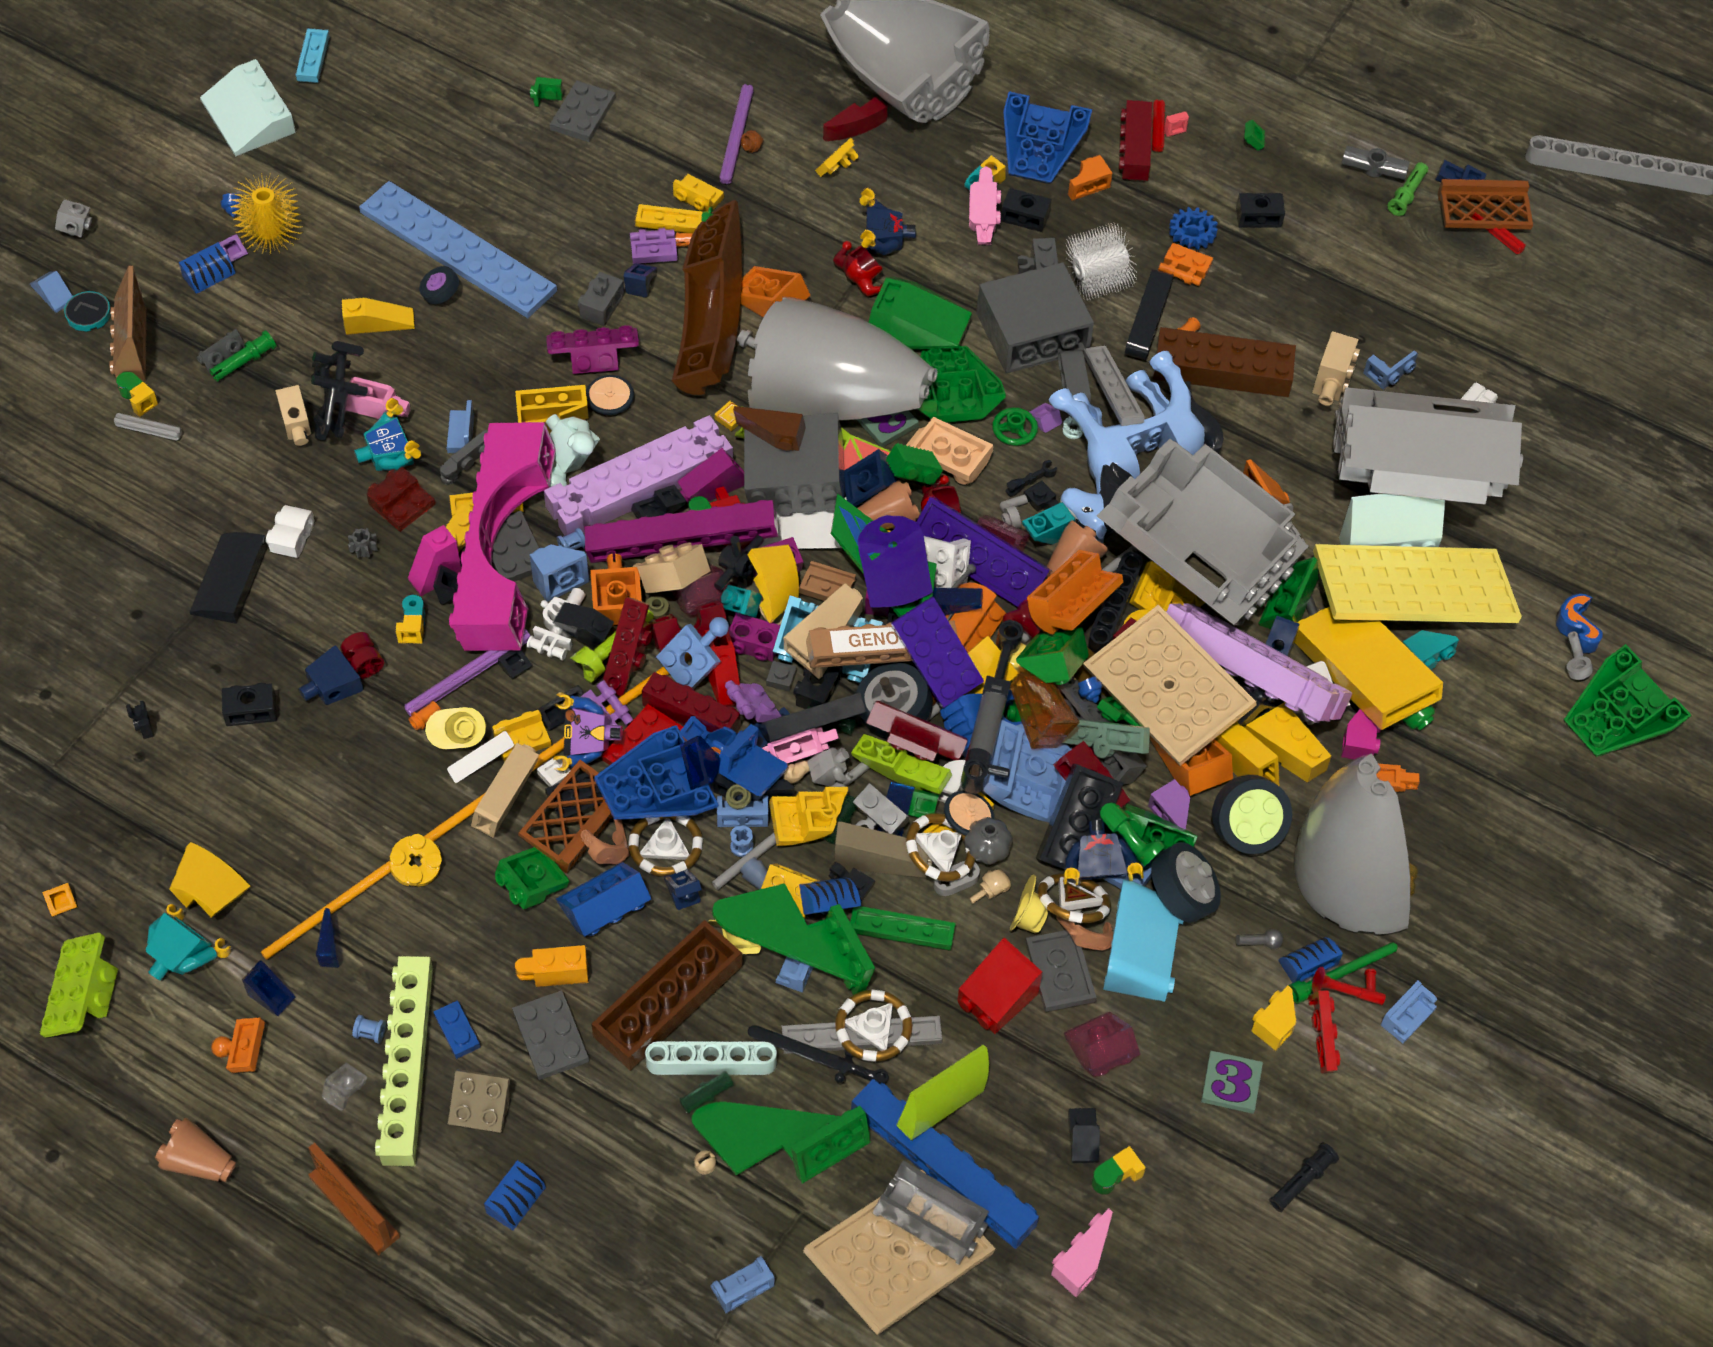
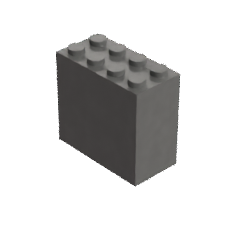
[977,263,1094,374]
[744,413,845,515]

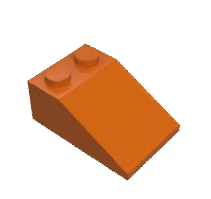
[740,266,810,318]
[1150,736,1233,796]

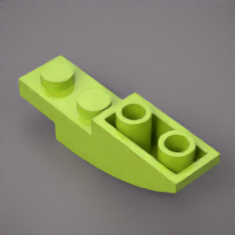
[851,734,952,794]

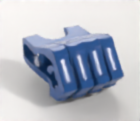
[940,690,1027,757]

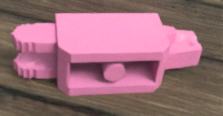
[969,167,1001,245]
[346,377,410,419]
[762,727,839,764]

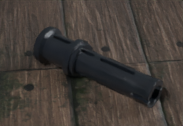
[1269,1142,1339,1212]

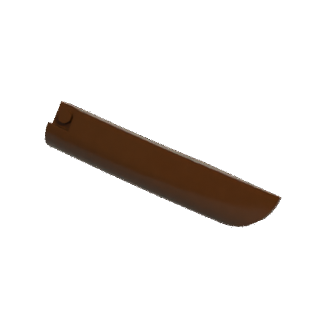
[672,200,742,395]

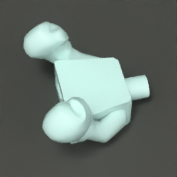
[546,414,600,488]

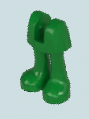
[1100,802,1166,867]

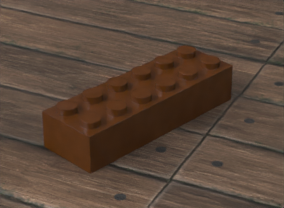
[1153,327,1296,398]
[591,920,742,1071]

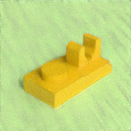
[815,138,859,177]

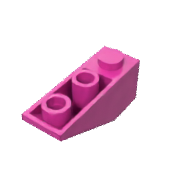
[1341,709,1381,760]

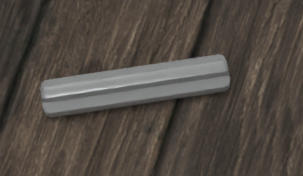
[114,413,182,441]

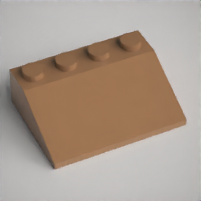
[110,266,147,381]

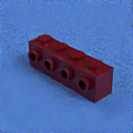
[1119,100,1152,181]
[642,672,741,733]

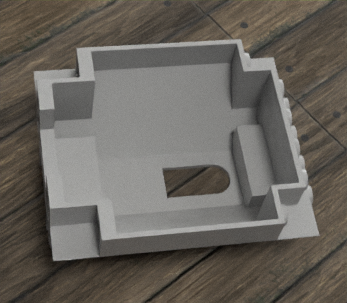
[1333,387,1523,504]
[1097,439,1309,625]

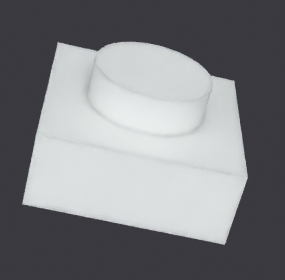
[537,758,570,787]

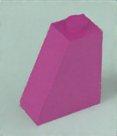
[408,525,461,596]

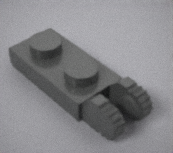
[440,430,488,485]

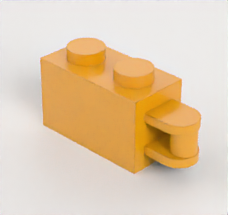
[515,945,588,987]

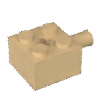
[1313,331,1360,406]
[633,543,710,593]

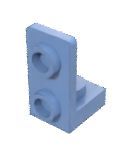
[1363,351,1418,389]

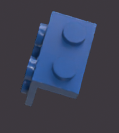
[719,724,788,796]

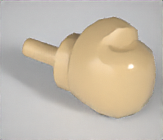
[780,755,815,784]
[969,870,1011,904]

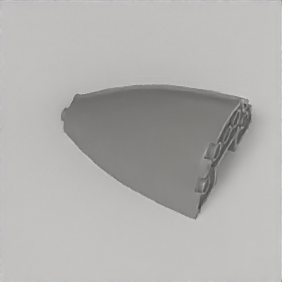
[820,0,989,123]
[748,297,938,420]
[1294,753,1410,934]

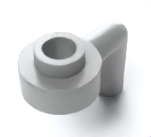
[1000,494,1028,530]
[1567,632,1593,680]

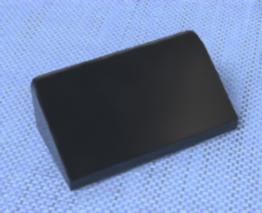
[534,685,584,731]

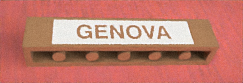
[806,620,957,668]

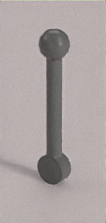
[944,564,976,599]

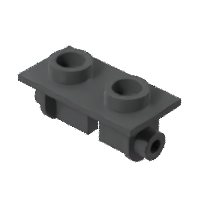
[196,329,245,373]

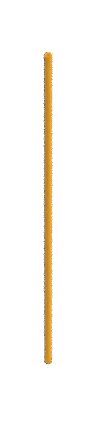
[261,652,692,960]

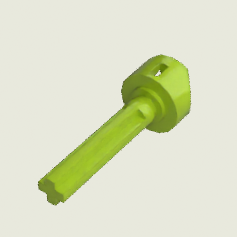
[570,609,654,683]

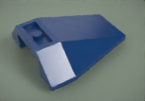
[1004,92,1092,184]
[594,725,719,820]

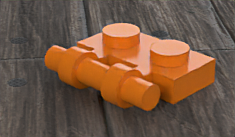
[1158,243,1213,286]

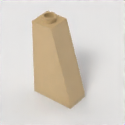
[783,584,863,679]
[471,743,539,838]

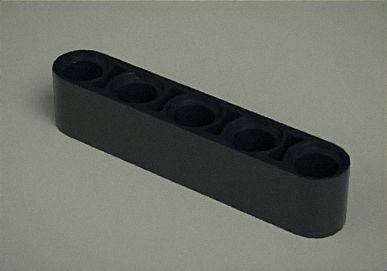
[1124,269,1174,360]
[1088,552,1143,654]

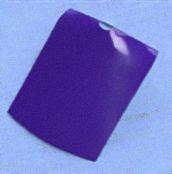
[858,515,933,608]

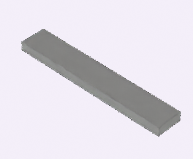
[1084,346,1144,426]
[782,1016,942,1054]

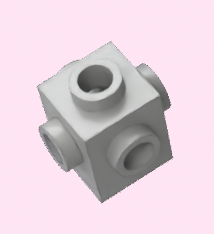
[55,199,92,237]

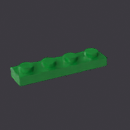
[850,906,956,950]

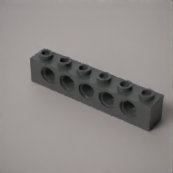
[1029,673,1147,784]

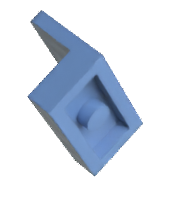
[447,400,474,453]

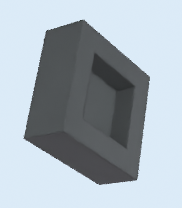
[766,661,797,692]

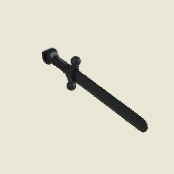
[747,1025,889,1085]

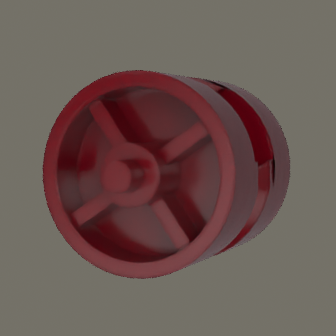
[340,632,384,679]

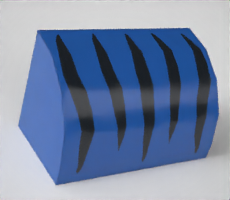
[179,243,235,294]
[799,877,861,915]
[1278,937,1343,983]
[484,1160,546,1231]

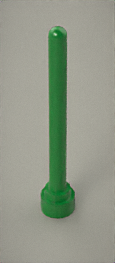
[1288,942,1398,1004]

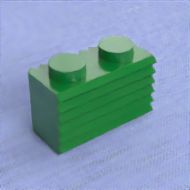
[886,443,943,485]

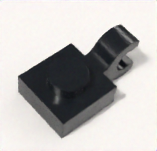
[1023,480,1059,512]
[126,701,154,739]
[828,862,875,903]

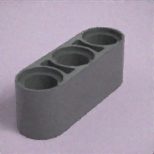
[1058,350,1091,404]

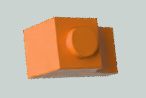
[1068,155,1112,201]

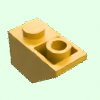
[1251,986,1296,1051]

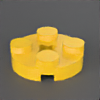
[389,834,442,887]

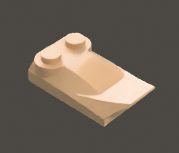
[907,417,993,484]

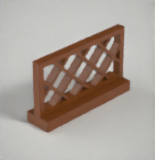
[1438,179,1533,229]
[518,760,613,874]
[308,1143,400,1255]

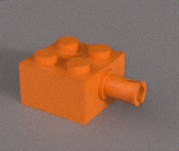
[591,554,642,625]

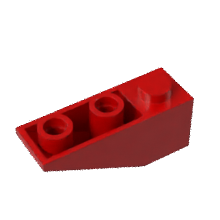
[702,630,740,706]

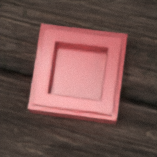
[1164,111,1189,137]

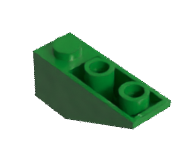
[1117,803,1198,851]

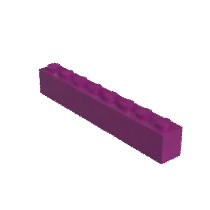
[584,500,779,563]

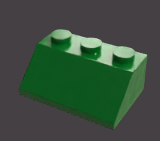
[1016,628,1089,685]

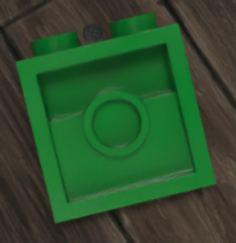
[495,847,570,910]

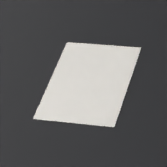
[759,497,847,549]

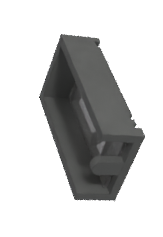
[873,1160,989,1265]

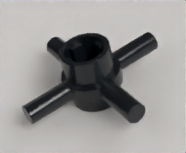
[714,535,764,590]

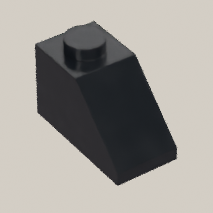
[552,602,614,649]

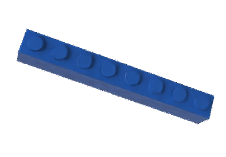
[851,1079,1039,1249]

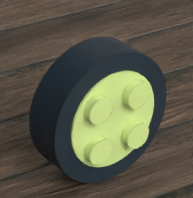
[1212,775,1292,854]

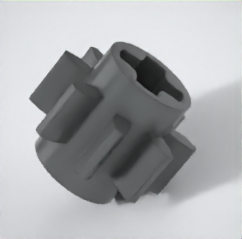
[348,528,377,558]

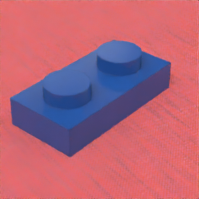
[433,1000,480,1059]

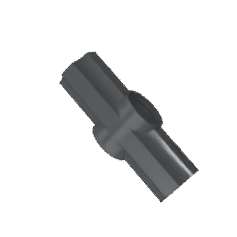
[1342,146,1410,180]

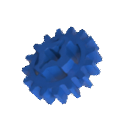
[1169,207,1218,250]

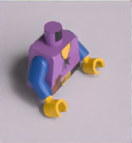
[553,692,623,771]

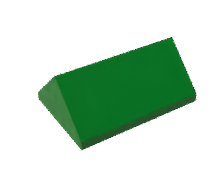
[1258,557,1319,629]

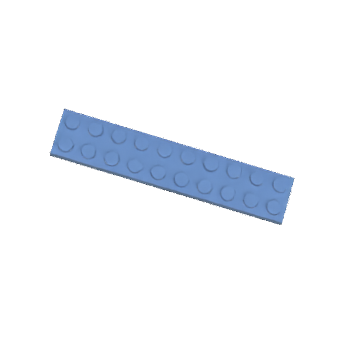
[359,181,557,318]

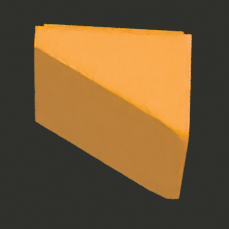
[42,883,77,916]

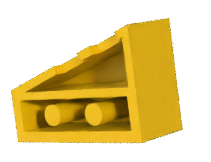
[515,385,588,434]

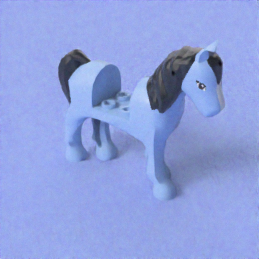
[1048,351,1224,543]

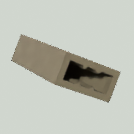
[835,822,932,878]

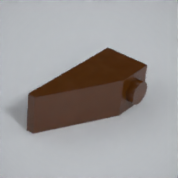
[733,406,806,451]

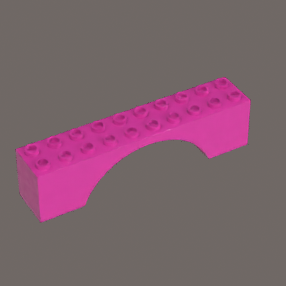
[449,422,556,651]

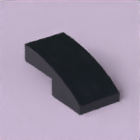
[631,485,686,519]
[496,650,532,679]

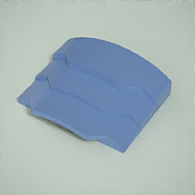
[983,720,1072,822]

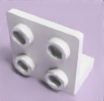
[924,536,971,590]

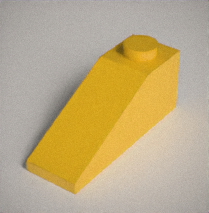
[342,298,415,335]

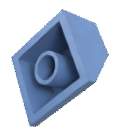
[530,544,589,602]

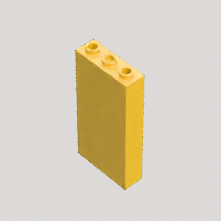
[1295,607,1443,730]

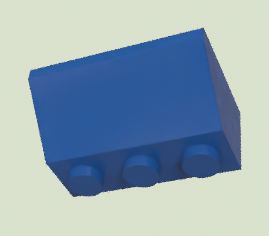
[556,862,651,936]

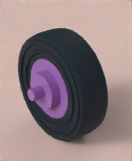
[419,266,459,304]

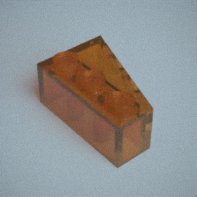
[1010,672,1080,749]

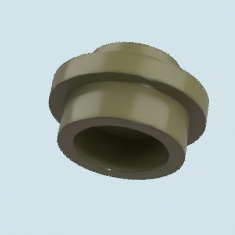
[645,596,669,619]
[726,784,751,809]

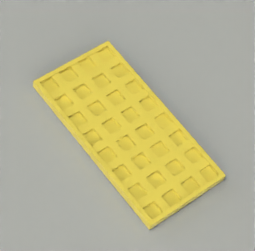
[1313,544,1522,623]

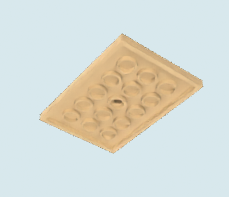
[1083,605,1256,766]
[803,1170,995,1335]

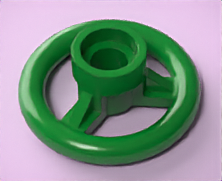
[992,407,1038,446]

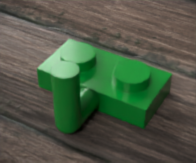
[1097,696,1142,727]

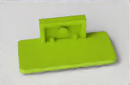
[40,933,118,1038]

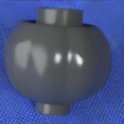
[964,817,1013,865]

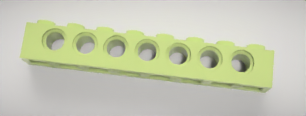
[375,957,433,1166]

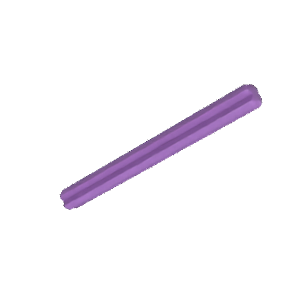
[720,84,753,184]
[404,629,530,716]

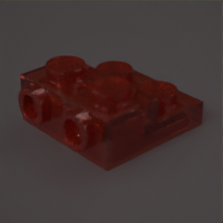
[366,467,436,532]

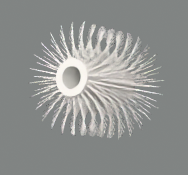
[1066,222,1136,301]

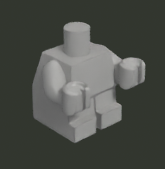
[807,748,854,787]

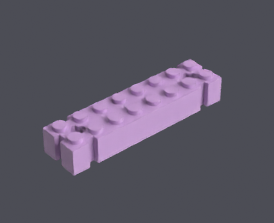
[544,415,733,536]
[1167,603,1353,723]

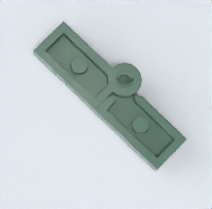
[1061,717,1150,758]

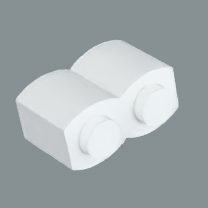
[266,505,314,558]

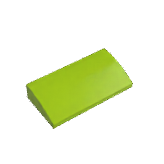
[896,1044,989,1140]

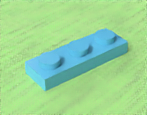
[296,29,329,82]

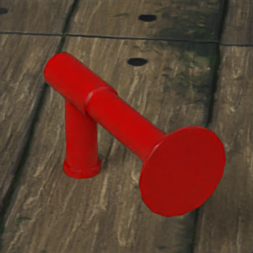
[1312,967,1385,1005]

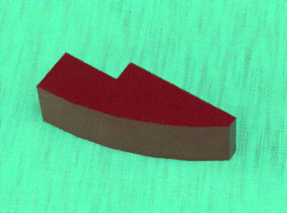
[823,97,888,142]

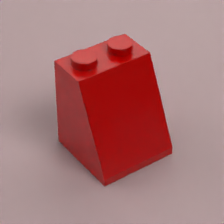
[957,938,1043,1034]

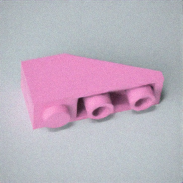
[1051,1209,1113,1297]

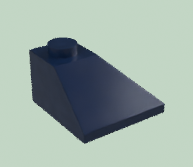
[844,449,899,506]

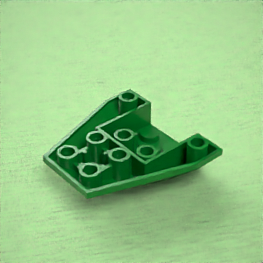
[869,277,972,349]
[917,346,1006,422]
[1564,644,1692,757]

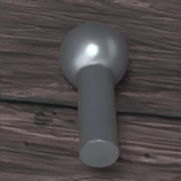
[1236,929,1283,949]

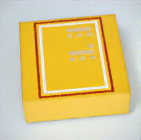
[714,401,738,431]

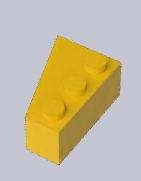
[1245,702,1331,782]

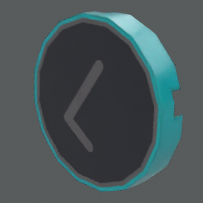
[64,291,111,332]

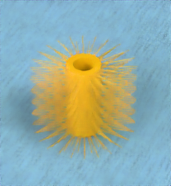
[230,173,302,254]

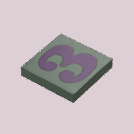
[856,410,919,447]
[1201,1051,1263,1114]

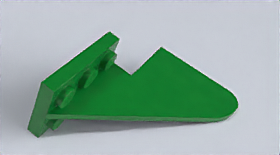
[712,883,875,995]
[692,1102,871,1184]

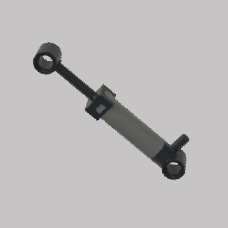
[960,620,1023,794]

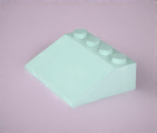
[200,59,295,156]
[1339,493,1445,547]

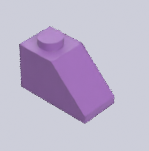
[1148,779,1190,830]

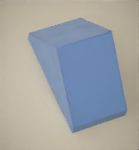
[30,271,73,313]

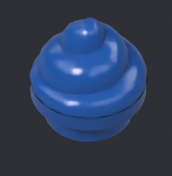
[221,193,243,217]
[1078,676,1102,703]

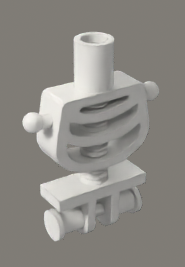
[527,588,586,661]

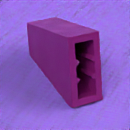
[677,448,744,503]

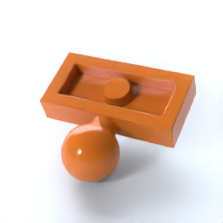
[211,1018,265,1073]

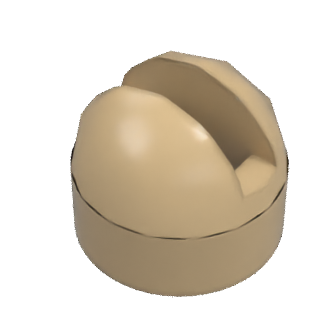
[694,1150,716,1174]

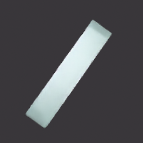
[645,1042,777,1075]

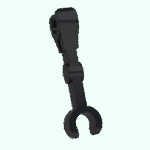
[1005,460,1057,497]

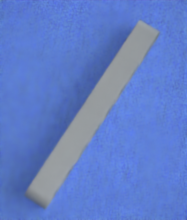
[1525,136,1713,195]

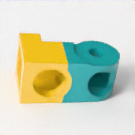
[965,155,1006,191]
[396,595,425,643]

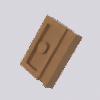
[799,561,856,601]

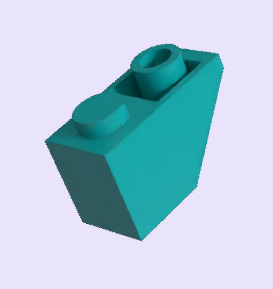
[1022,502,1075,544]
[721,585,762,618]
[1403,630,1459,670]

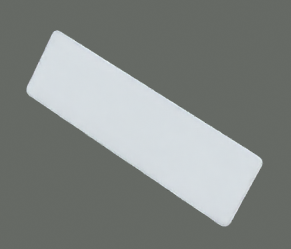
[447,731,514,783]

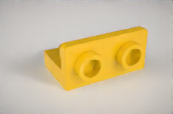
[673,174,724,211]
[492,710,551,762]

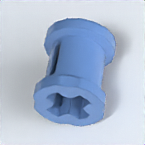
[557,528,585,550]
[730,825,753,857]
[352,1015,386,1044]

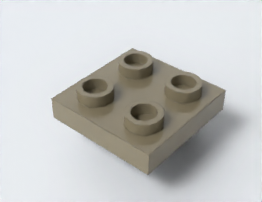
[448,1069,511,1133]

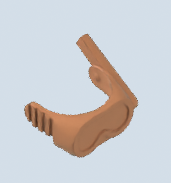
[581,819,630,864]
[1056,916,1114,950]

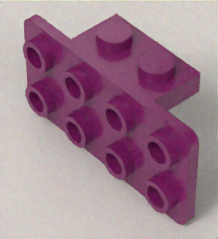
[546,325,639,374]

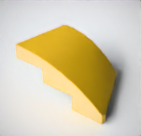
[747,545,799,623]
[1129,561,1206,612]
[964,636,1019,695]
[769,787,848,846]
[169,842,250,918]

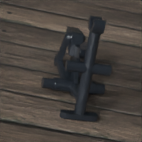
[311,341,368,441]

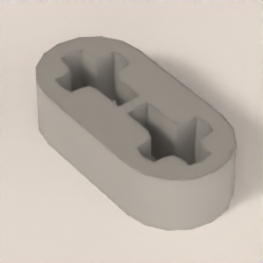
[933,861,980,896]

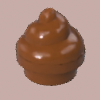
[741,130,764,152]

